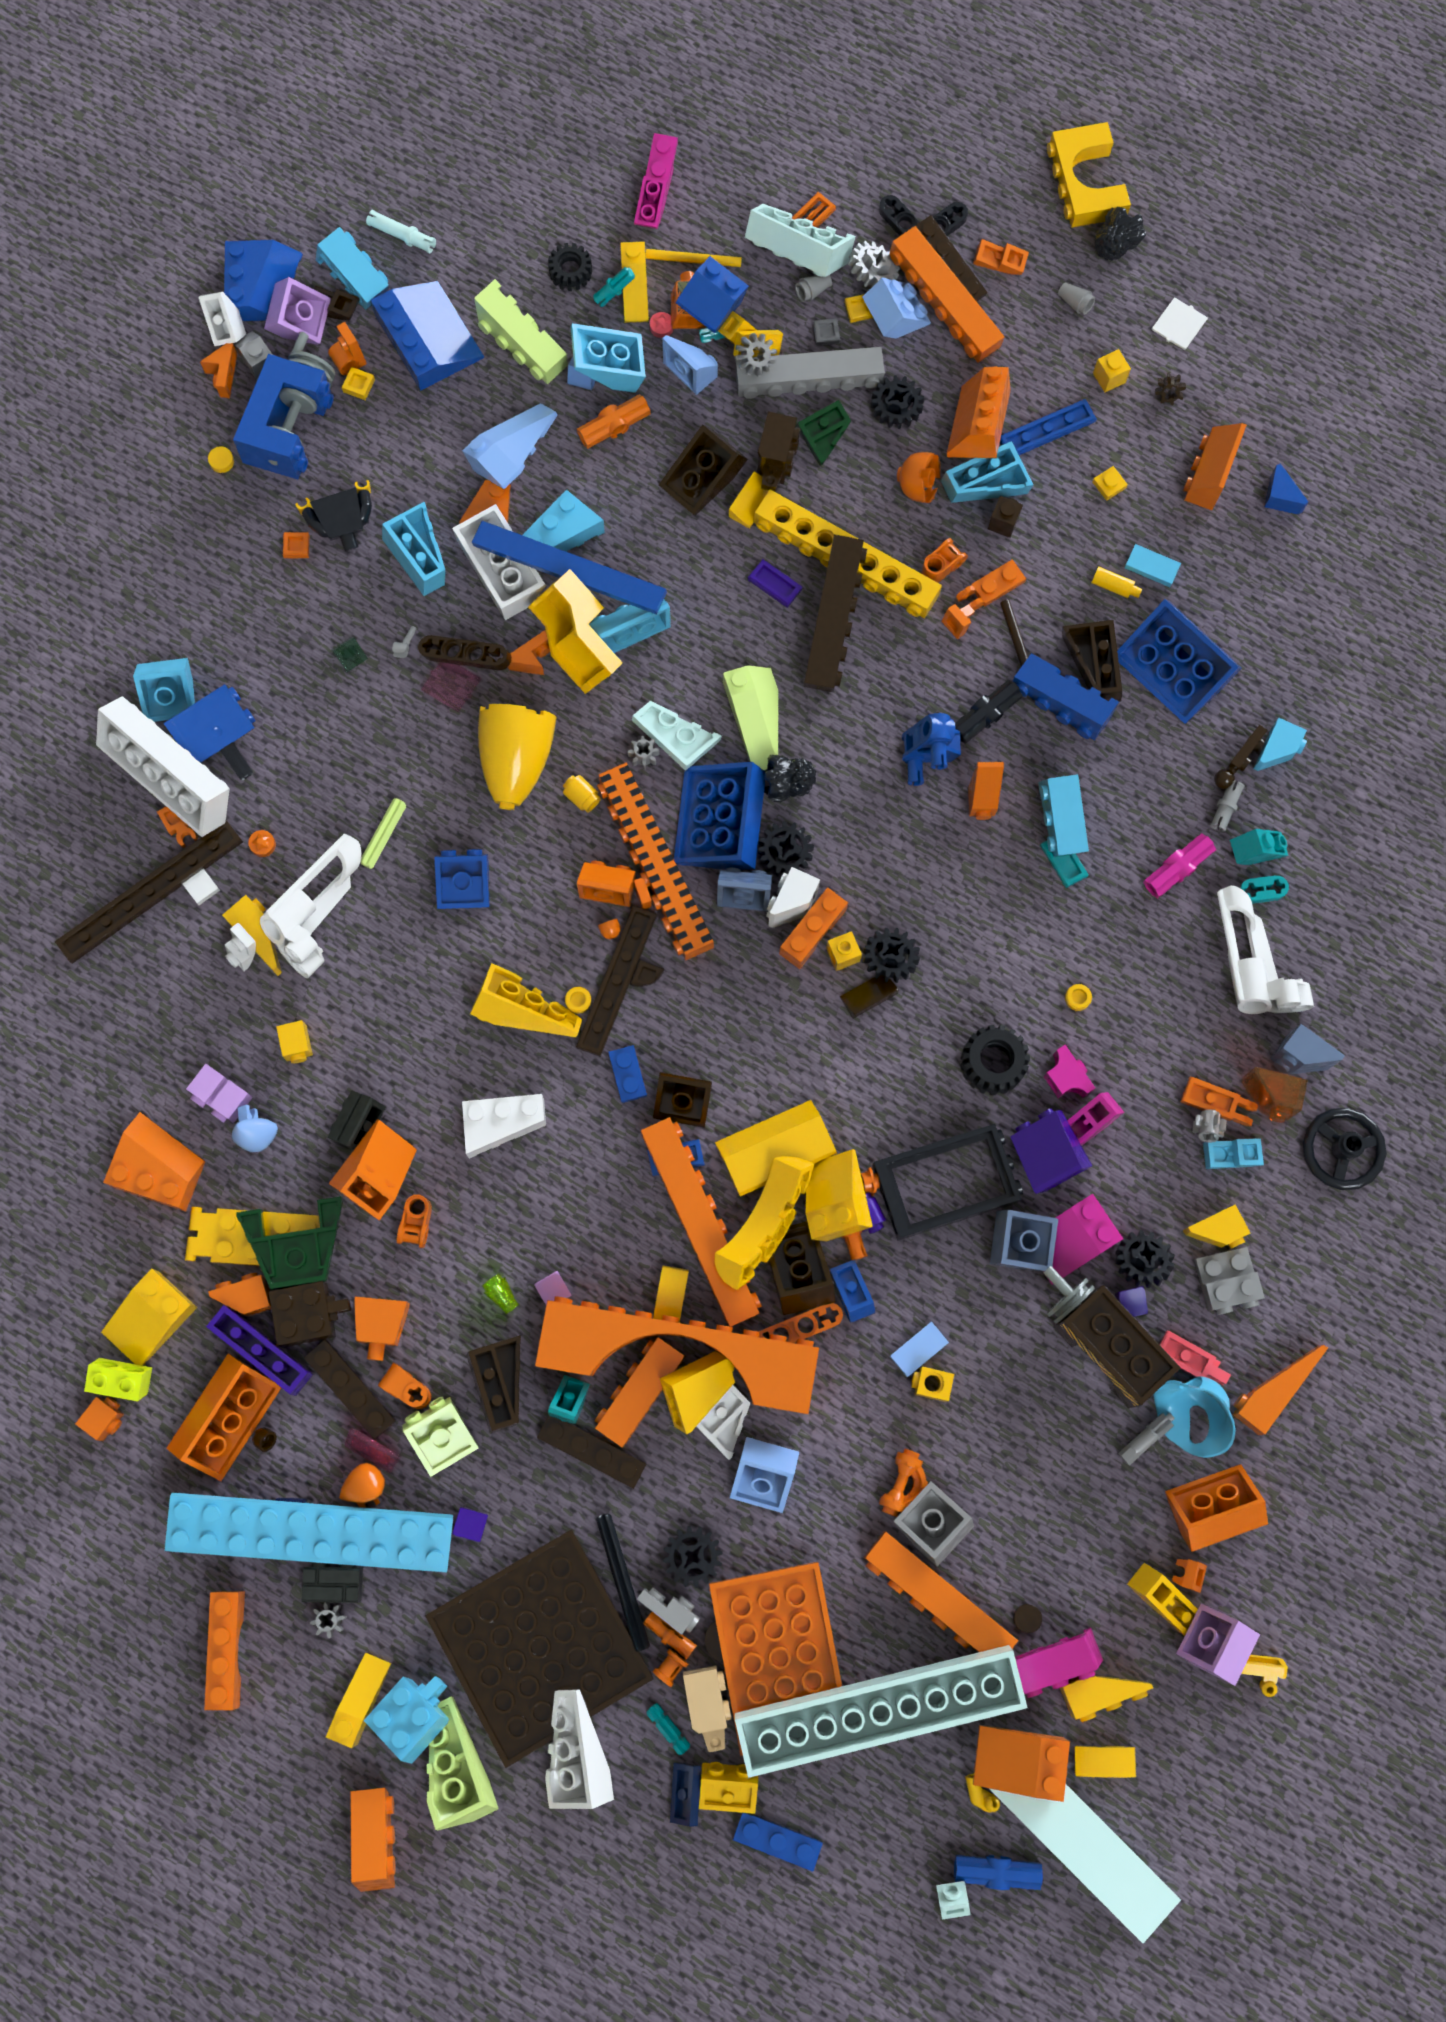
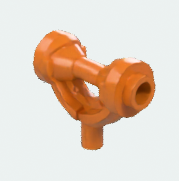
[879,1448,928,1517]

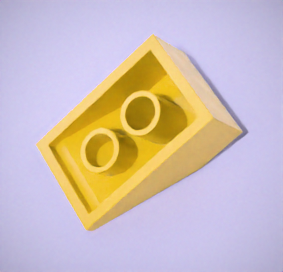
[806,1149,873,1241]
[101,1268,197,1366]

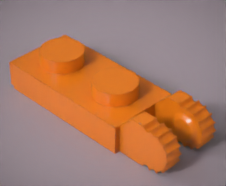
[956,559,1026,611]
[1180,1076,1258,1127]

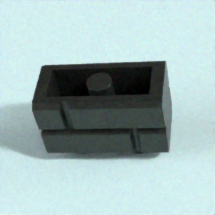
[327,1090,386,1151]
[301,1562,363,1603]

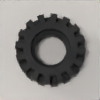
[548,243,592,291]

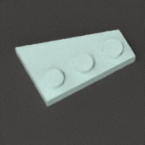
[632,701,722,771]

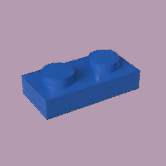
[608,1045,647,1103]

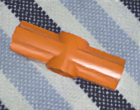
[577,394,651,449]

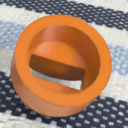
[598,919,621,939]

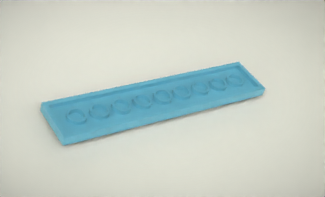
[165,1493,453,1572]

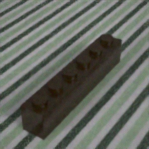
[804,534,867,693]

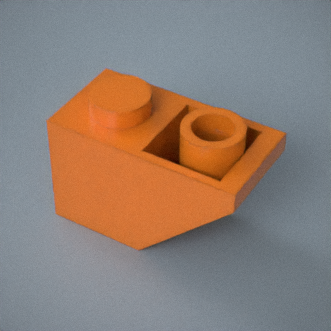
[208,1273,271,1316]

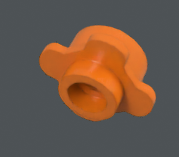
[861,1167,880,1197]

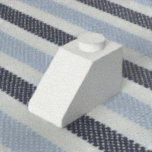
[199,292,246,346]

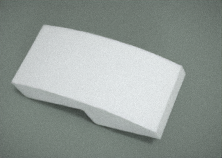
[225,923,256,971]

